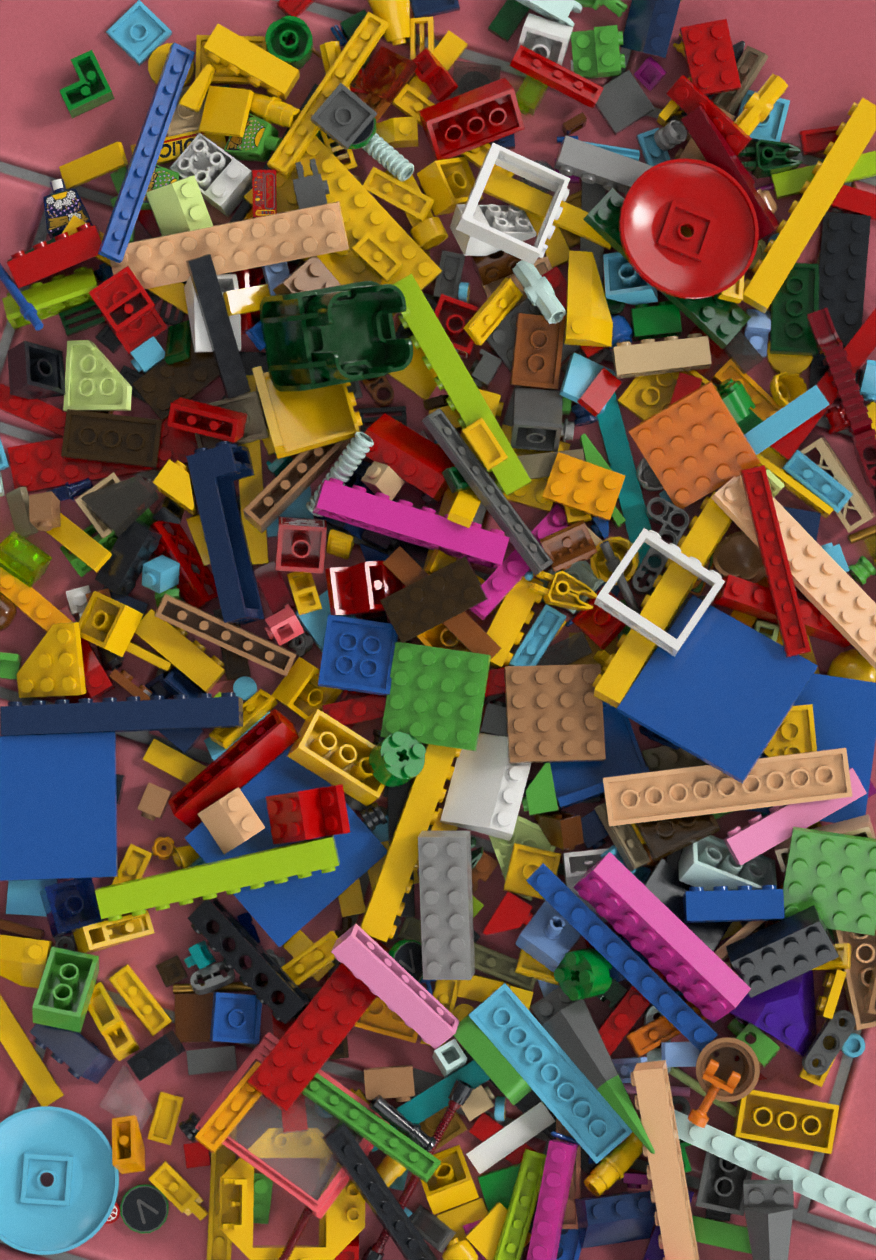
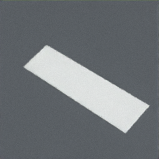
[466,1101,555,1174]

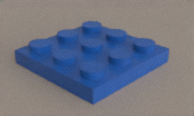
[318,615,398,696]

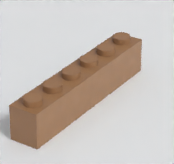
[243,426,361,534]
[154,593,296,676]

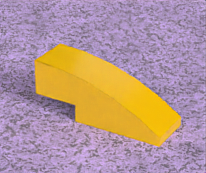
[88,982,140,1061]

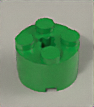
[265,16,313,69]
[717,378,755,423]
[369,732,426,787]
[554,948,612,1001]

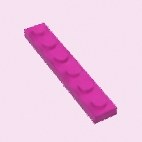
[470,505,572,620]

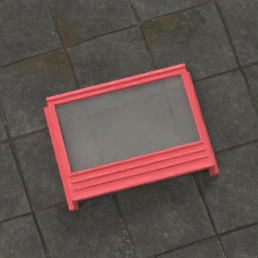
[195,1032,390,1220]

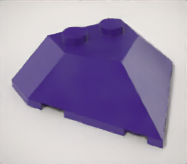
[729,970,817,1058]

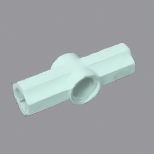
[512,260,567,324]

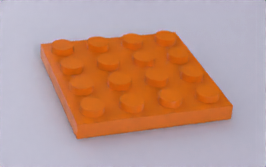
[629,381,761,509]

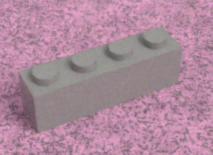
[554,136,653,196]

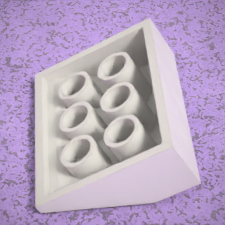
[440,733,531,841]

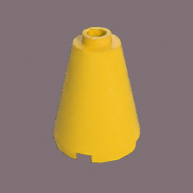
[367,0,410,46]

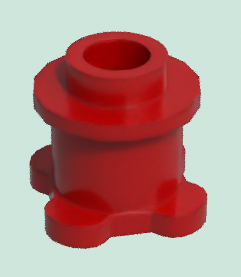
[824,405,850,434]

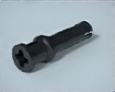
[369,1095,436,1152]

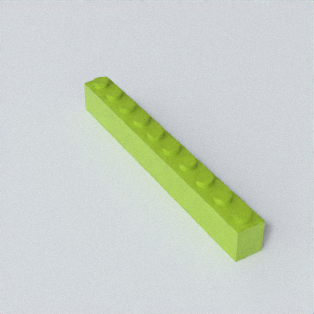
[393,274,532,496]
[95,835,340,922]

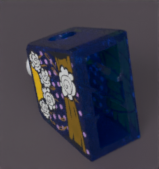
[43,179,93,239]

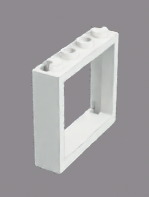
[456,143,570,265]
[594,528,725,657]

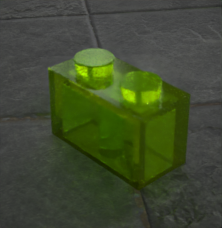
[0,531,52,588]

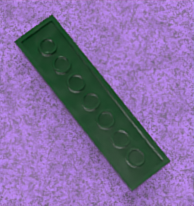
[583,188,751,349]

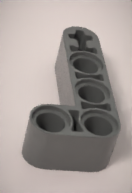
[631,497,689,595]

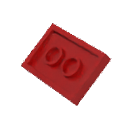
[680,19,741,96]

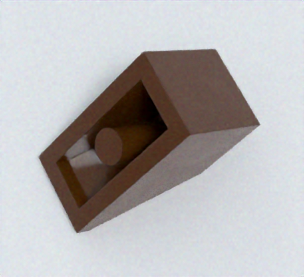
[534,810,584,851]

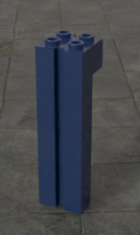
[186,441,265,625]

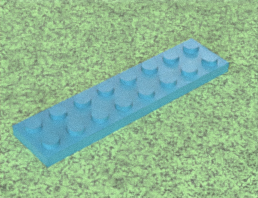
[468,983,633,1164]

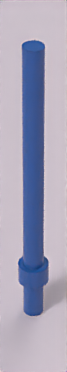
[0,263,44,330]

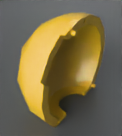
[827,649,876,683]

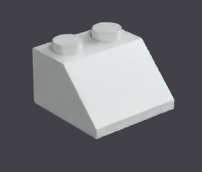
[516,13,573,66]

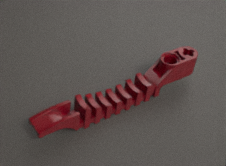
[806,307,876,489]

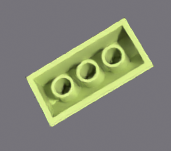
[146,175,213,236]

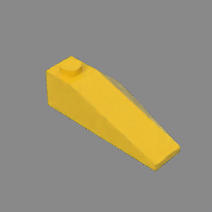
[0,934,53,988]

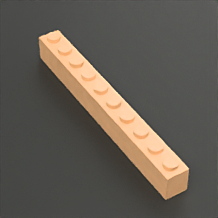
[631,1060,699,1260]

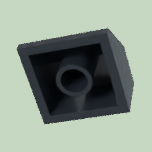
[7,341,66,399]

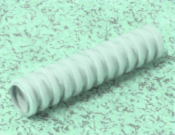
[362,133,414,182]
[306,432,374,517]

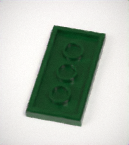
[770,263,819,356]

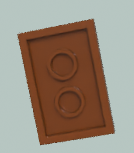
[510,313,566,389]

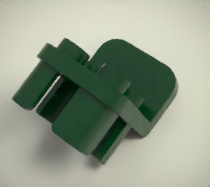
[260,281,413,392]

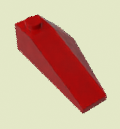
[59,606,115,704]

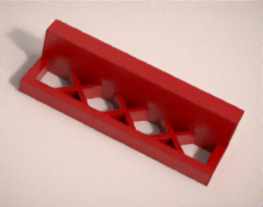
[150,521,218,609]

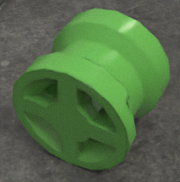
[848,556,876,586]

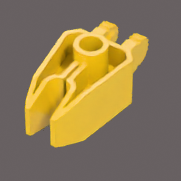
[528,571,597,611]

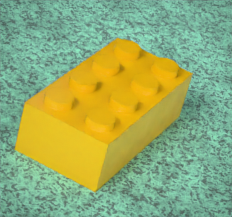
[287,709,385,806]
[732,1089,839,1154]

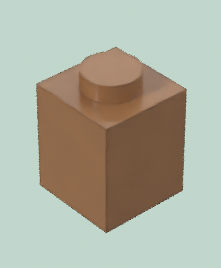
[29,491,61,531]
[138,783,172,821]

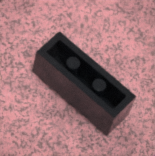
[95,518,162,596]

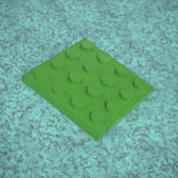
[380,642,491,751]
[783,827,876,936]

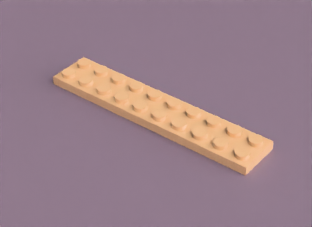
[110,201,349,289]
[711,475,876,669]
[603,748,853,826]

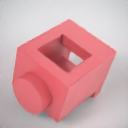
[264,604,304,646]

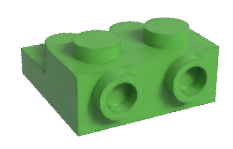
[571,25,626,79]

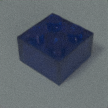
[40,878,104,938]

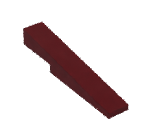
[681,105,780,241]

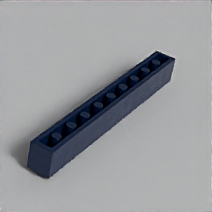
[0,692,243,736]

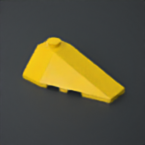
[564,250,613,347]

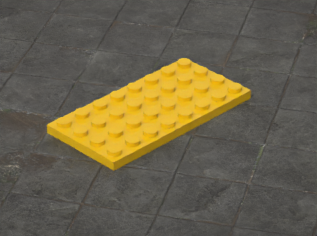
[244,136,442,316]

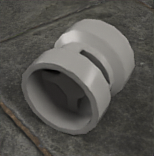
[654,120,687,151]

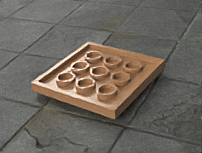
[504,664,606,763]

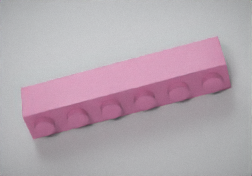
[723,768,867,865]
[331,924,460,1050]

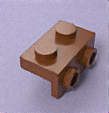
[540,520,598,572]

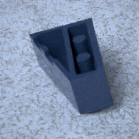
[30,1024,115,1084]

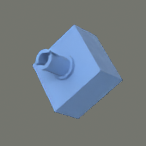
[515,901,582,972]

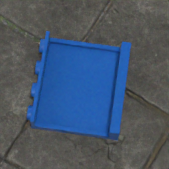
[542,701,650,810]

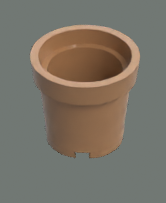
[696,1037,760,1102]

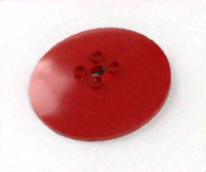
[619,158,759,299]

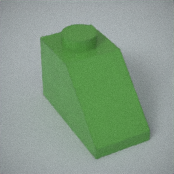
[522,762,558,816]

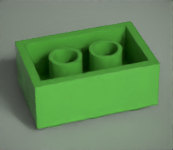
[32,947,99,1033]

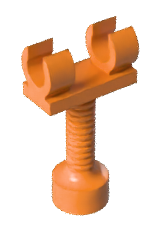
[687,1059,741,1128]

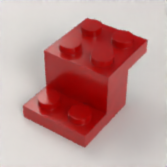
[88,266,168,355]
[325,561,405,616]
[266,784,350,844]

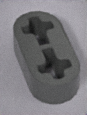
[190,961,235,995]

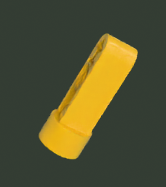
[384,170,448,251]

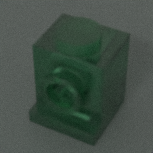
[596,979,627,1009]

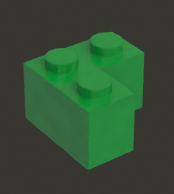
[59,50,115,118]

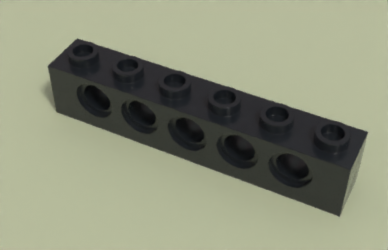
[188,898,311,1024]

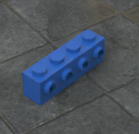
[683,885,785,923]

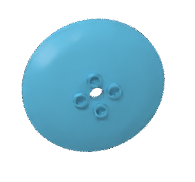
[0,1106,119,1255]

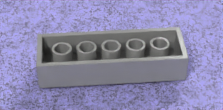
[418,831,475,980]

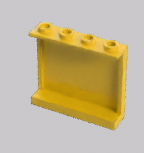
[252,366,363,459]

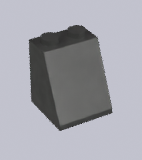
[511,386,562,452]

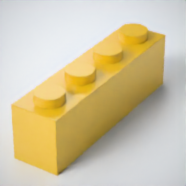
[203,24,300,100]
[487,577,544,669]
[135,609,225,693]

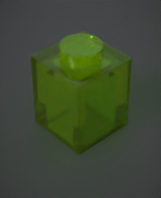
[516,75,548,115]

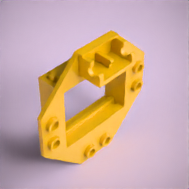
[218,1128,365,1260]

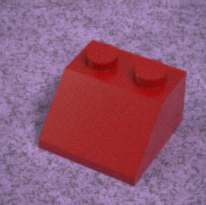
[482,891,534,935]

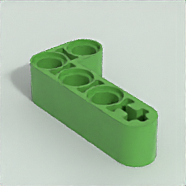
[453,1015,532,1106]

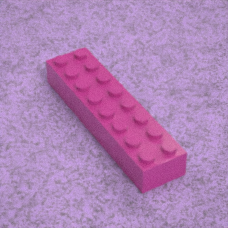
[312,478,510,569]
[573,852,751,1023]

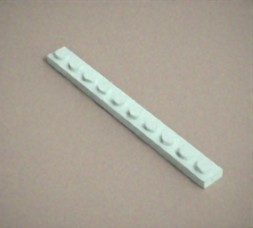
[674,1109,876,1228]

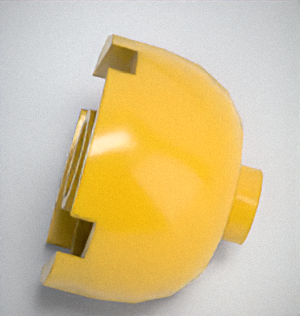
[590,537,639,585]

